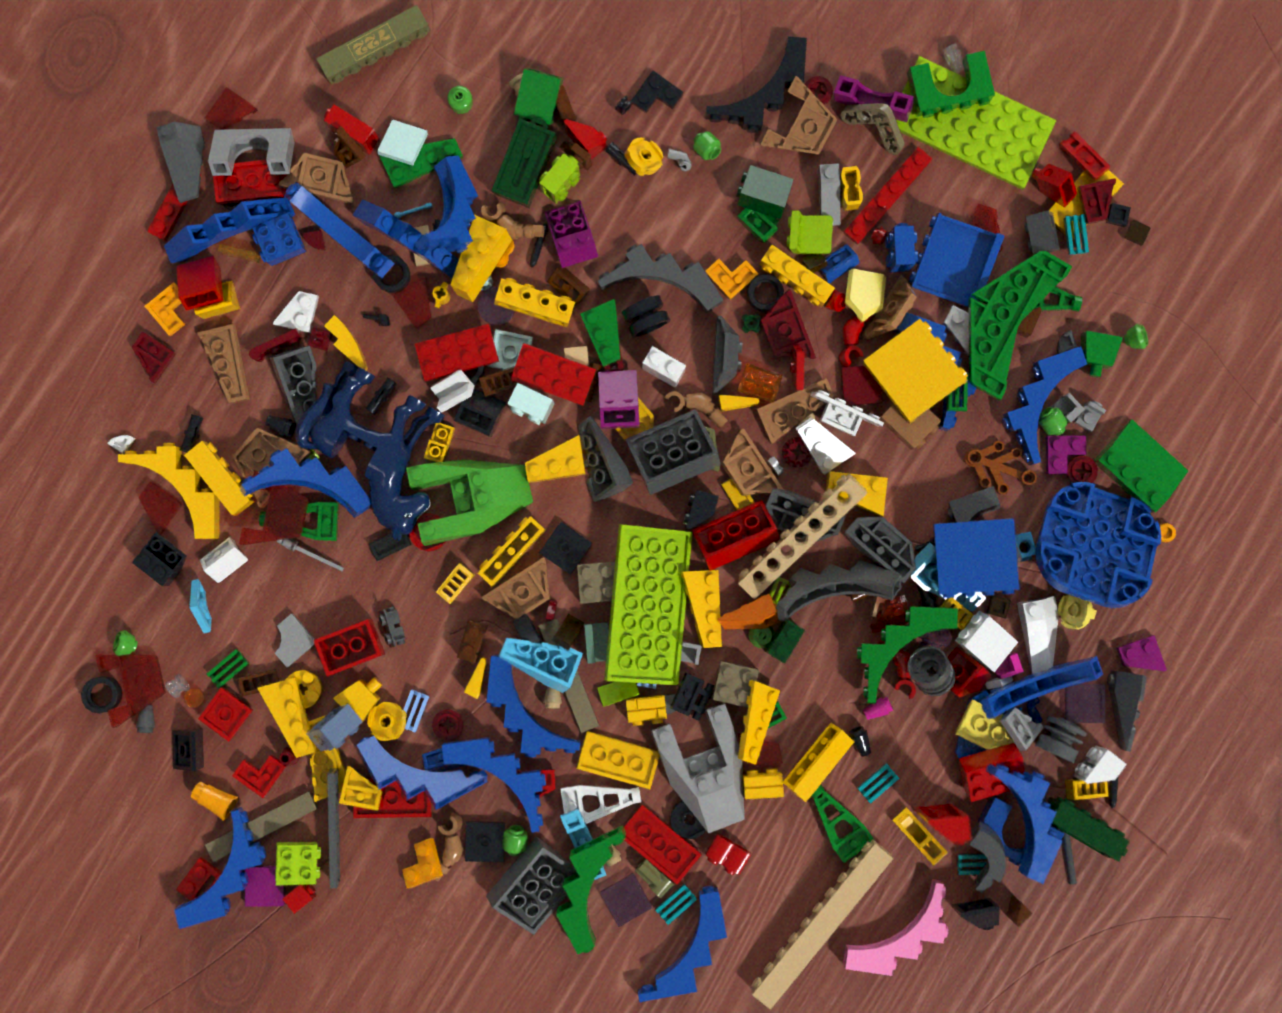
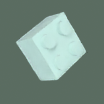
[508,383,555,425]

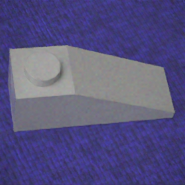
[817,164,840,226]

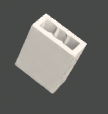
[642,346,686,388]
[955,611,1018,672]

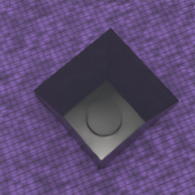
[952,898,1000,930]

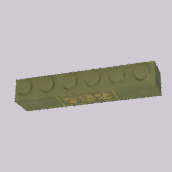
[316,5,430,84]

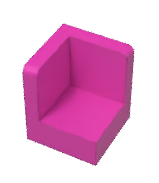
[995,652,1024,679]

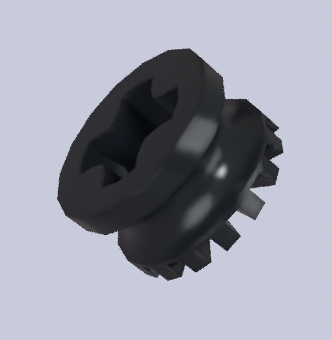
[615,96,633,115]

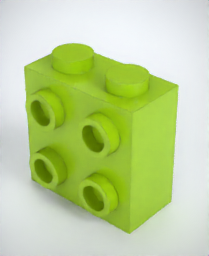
[539,153,580,204]
[275,842,321,885]

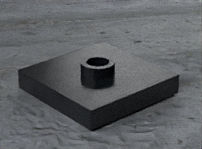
[539,522,592,575]
[465,821,505,862]

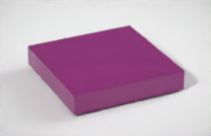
[245,866,285,907]

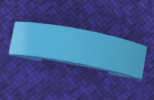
[560,809,606,880]

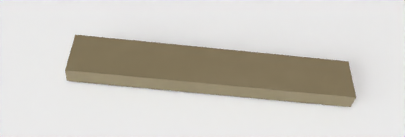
[539,618,599,733]
[205,791,318,862]

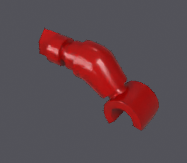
[839,313,876,367]
[876,639,916,700]

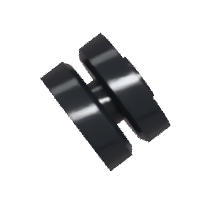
[622,295,670,338]

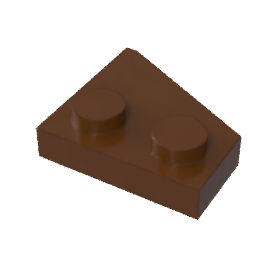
[334,126,367,168]
[559,142,592,171]

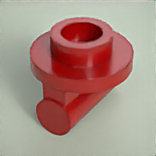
[825,290,846,312]

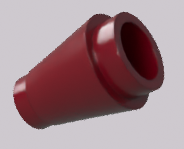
[279,746,300,766]

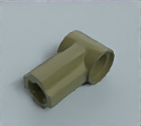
[635,859,675,898]

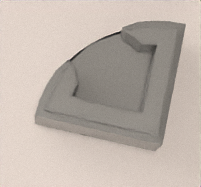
[767,457,784,476]

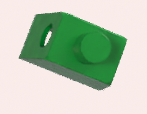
[1081,331,1123,378]

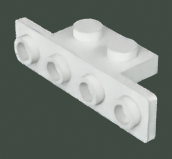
[810,390,884,436]

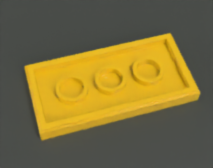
[1049,170,1124,240]
[576,731,660,789]

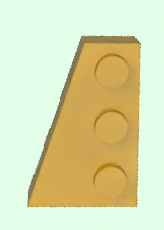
[825,471,888,517]

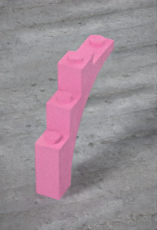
[843,879,948,976]

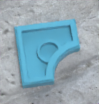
[190,579,212,633]

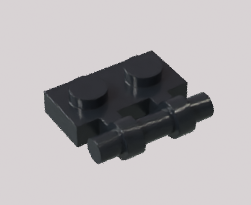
[670,672,714,721]

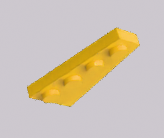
[680,570,722,648]
[258,677,317,758]
[738,680,780,765]
[309,715,346,802]

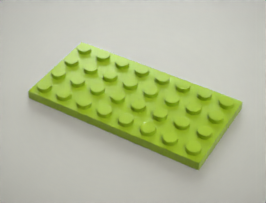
[896,56,1057,190]
[604,524,692,685]

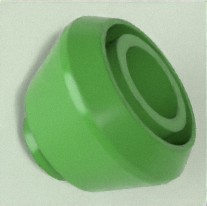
[1124,324,1148,349]
[749,626,775,648]
[113,630,138,656]

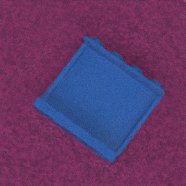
[908,213,1005,307]
[933,519,1019,598]

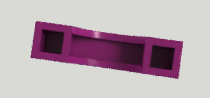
[834,75,914,123]

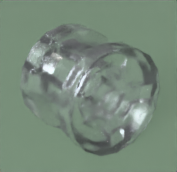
[165,674,190,698]

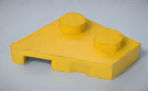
[339,766,383,811]

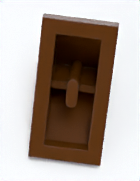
[1017,307,1042,338]

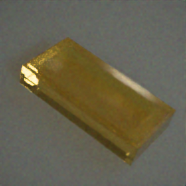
[217,244,261,263]

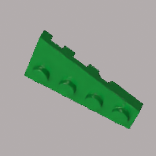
[379,138,463,189]

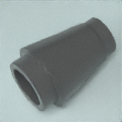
[135,705,155,733]

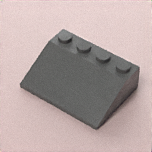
[625,409,721,495]
[486,837,577,935]

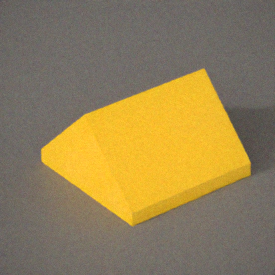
[194,281,240,319]

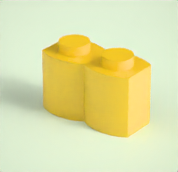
[840,166,863,211]

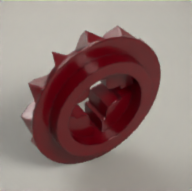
[805,76,833,105]
[782,437,812,468]
[1067,456,1098,483]
[432,709,463,740]

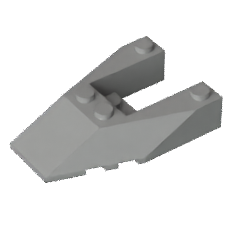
[650,703,745,833]

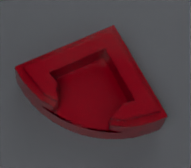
[302,230,326,250]
[545,599,558,620]

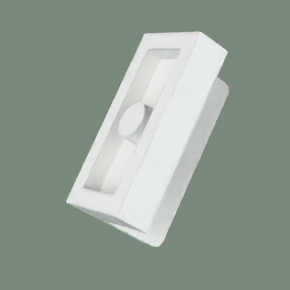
[431,370,474,413]
[200,537,248,583]

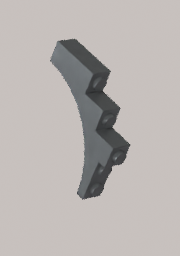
[597,244,723,313]
[776,560,901,622]

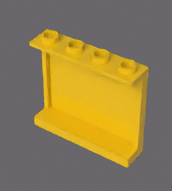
[863,319,968,424]

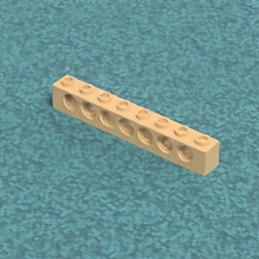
[738,473,867,600]

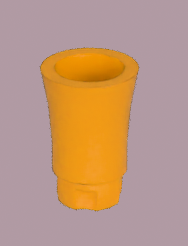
[190,782,238,821]

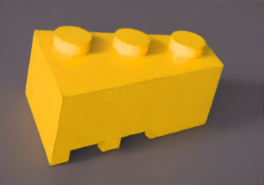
[525,435,586,483]

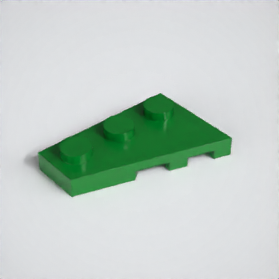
[580,299,621,367]

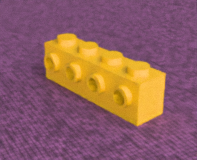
[759,245,835,308]
[494,278,575,328]
[184,441,255,516]
[478,516,546,586]
[782,723,854,802]

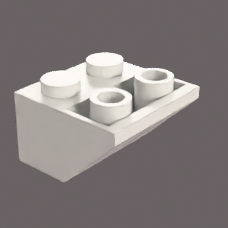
[1073,745,1127,784]

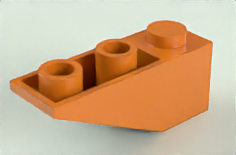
[718,594,780,629]

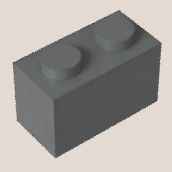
[1024,210,1060,255]

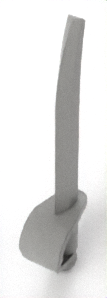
[276,536,344,572]

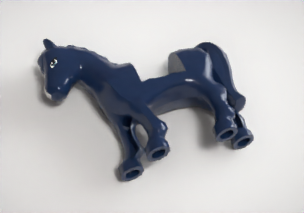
[296,361,445,541]

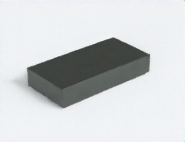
[369,533,412,561]

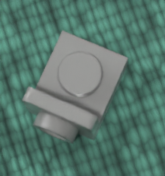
[1074,400,1106,432]

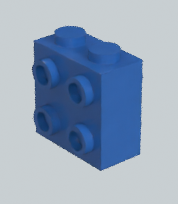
[252,213,306,266]
[885,223,918,272]

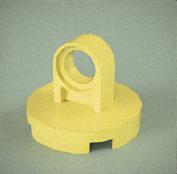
[1058,594,1097,630]

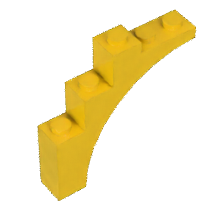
[118,443,220,539]

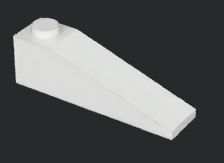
[1017,596,1059,674]

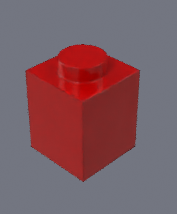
[283,884,316,914]

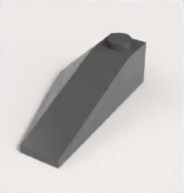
[269,346,316,426]
[578,416,633,502]

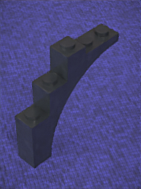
[705,36,807,133]

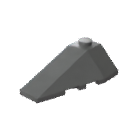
[156,122,205,203]
[1107,670,1147,752]

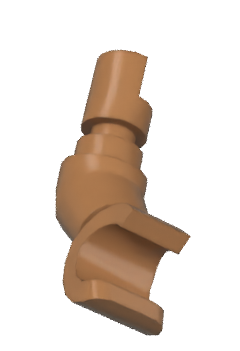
[481,202,544,240]
[665,391,728,429]
[435,813,463,881]

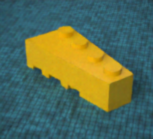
[450,215,512,302]

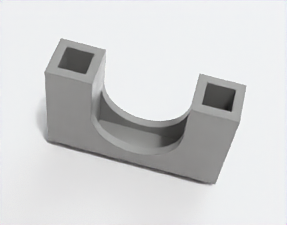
[208,128,295,176]

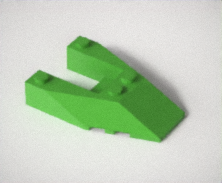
[406,460,533,546]

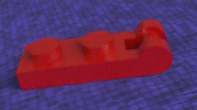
[1059,131,1110,181]

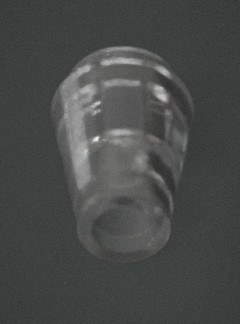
[942,43,964,73]

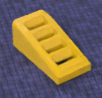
[718,395,759,412]
[436,563,475,604]
[940,598,974,631]
[464,657,487,699]
[1065,779,1109,800]

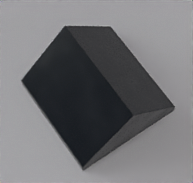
[172,729,204,771]

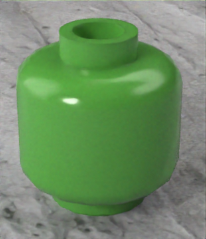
[447,86,473,114]
[693,132,721,160]
[1038,407,1068,436]
[502,825,528,856]

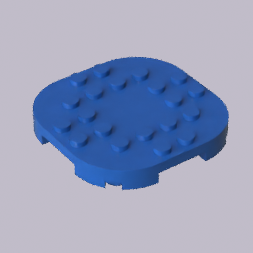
[1035,482,1161,608]

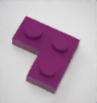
[1046,436,1086,474]

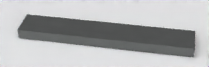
[327,768,340,888]

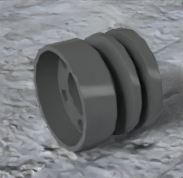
[908,646,955,696]
[1035,715,1087,763]

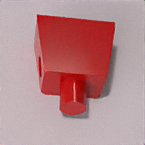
[1032,164,1077,208]

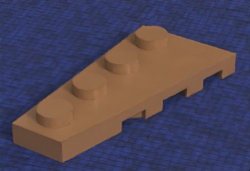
[197,324,250,403]
[756,378,834,444]

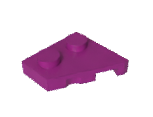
[1116,635,1167,671]

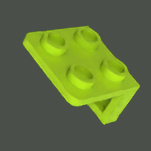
[787,211,833,254]

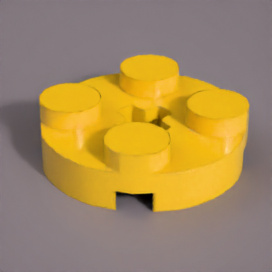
[624,137,663,176]
[285,670,323,709]
[367,702,407,741]

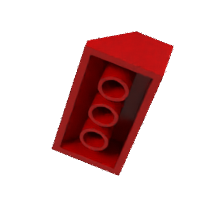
[692,500,780,571]
[913,803,971,845]

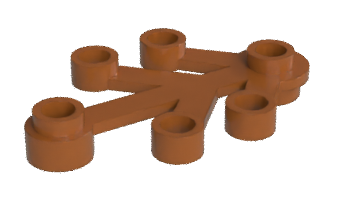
[964,441,1037,495]

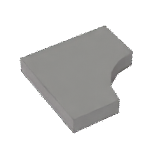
[275,613,315,668]

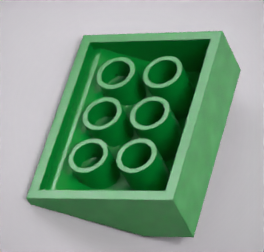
[1094,419,1189,513]

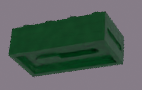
[491,118,557,209]
[1047,797,1130,862]

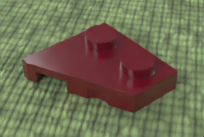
[1078,178,1116,225]
[132,331,176,384]

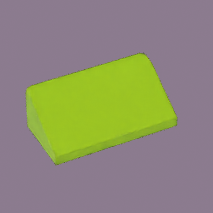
[597,681,640,707]

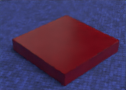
[841,366,882,406]

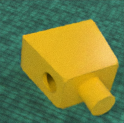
[333,677,382,723]

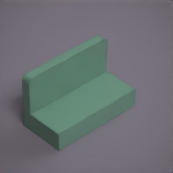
[584,622,609,664]

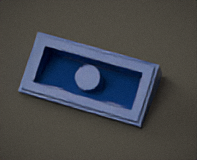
[819,244,859,283]
[422,748,465,772]

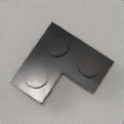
[631,70,684,113]

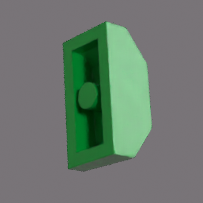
[737,208,779,243]

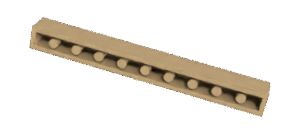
[751,840,894,1010]

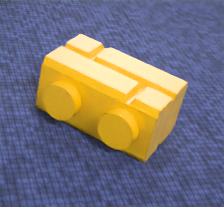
[626,694,667,726]
[743,768,784,799]

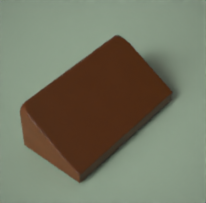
[556,85,576,124]
[547,266,590,306]
[1007,895,1032,927]

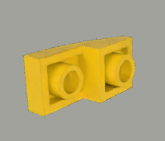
[424,423,455,462]

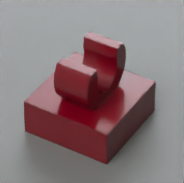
[308,327,332,351]

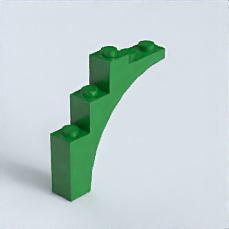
[857,607,958,703]

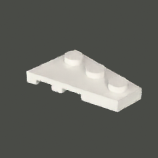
[795,418,855,475]

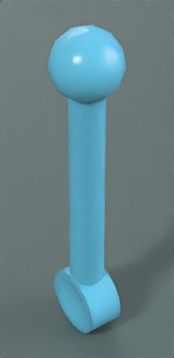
[394,203,433,219]

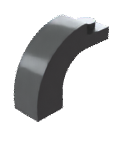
[969,821,1006,893]

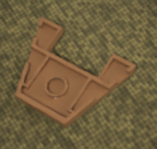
[760,76,837,154]
[232,428,312,508]

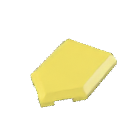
[845,269,886,323]
[955,700,1015,750]

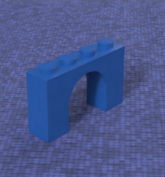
[975,796,1065,866]

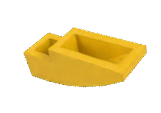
[324,315,368,371]
[892,807,948,866]

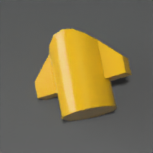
[432,281,451,309]

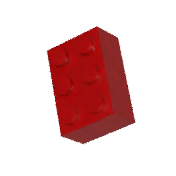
[313,619,385,676]
[958,743,1025,802]

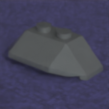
[712,316,743,395]
[766,488,845,542]
[844,517,916,583]

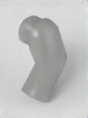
[667,149,691,171]

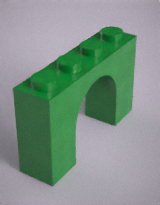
[907,51,995,118]

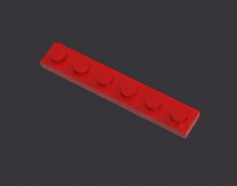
[843,146,932,245]

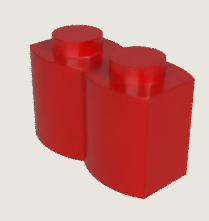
[706,833,751,875]

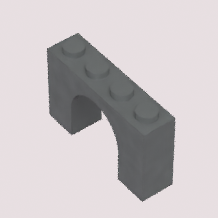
[947,486,1022,563]

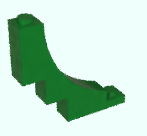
[556,825,626,954]

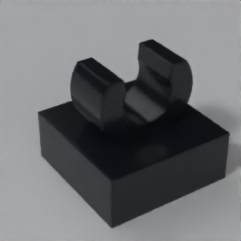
[1106,203,1131,227]

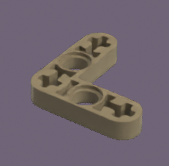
[841,103,905,155]

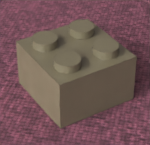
[577,562,615,604]
[712,660,759,708]

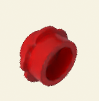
[871,227,888,246]

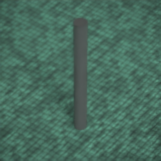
[1062,831,1077,885]

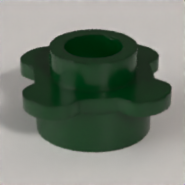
[742,314,761,333]

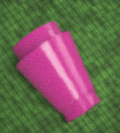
[863,697,893,720]

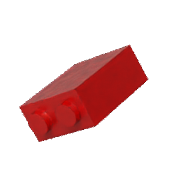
[324,104,380,155]
[177,256,223,311]

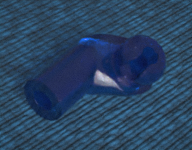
[1026,697,1042,724]

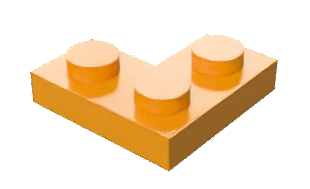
[705,259,759,300]
[145,282,185,336]
[402,838,443,889]

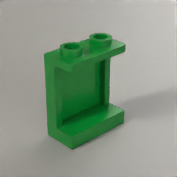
[514,68,564,126]

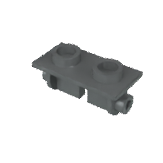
[378,607,406,648]

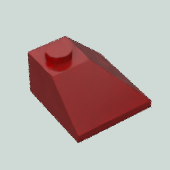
[564,119,607,160]
[947,647,992,697]

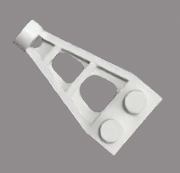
[560,785,641,824]

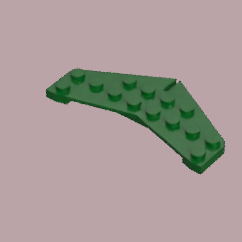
[968,251,1072,401]

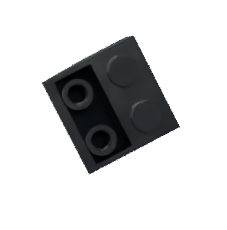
[454,389,506,438]
[683,490,719,530]
[132,532,187,586]

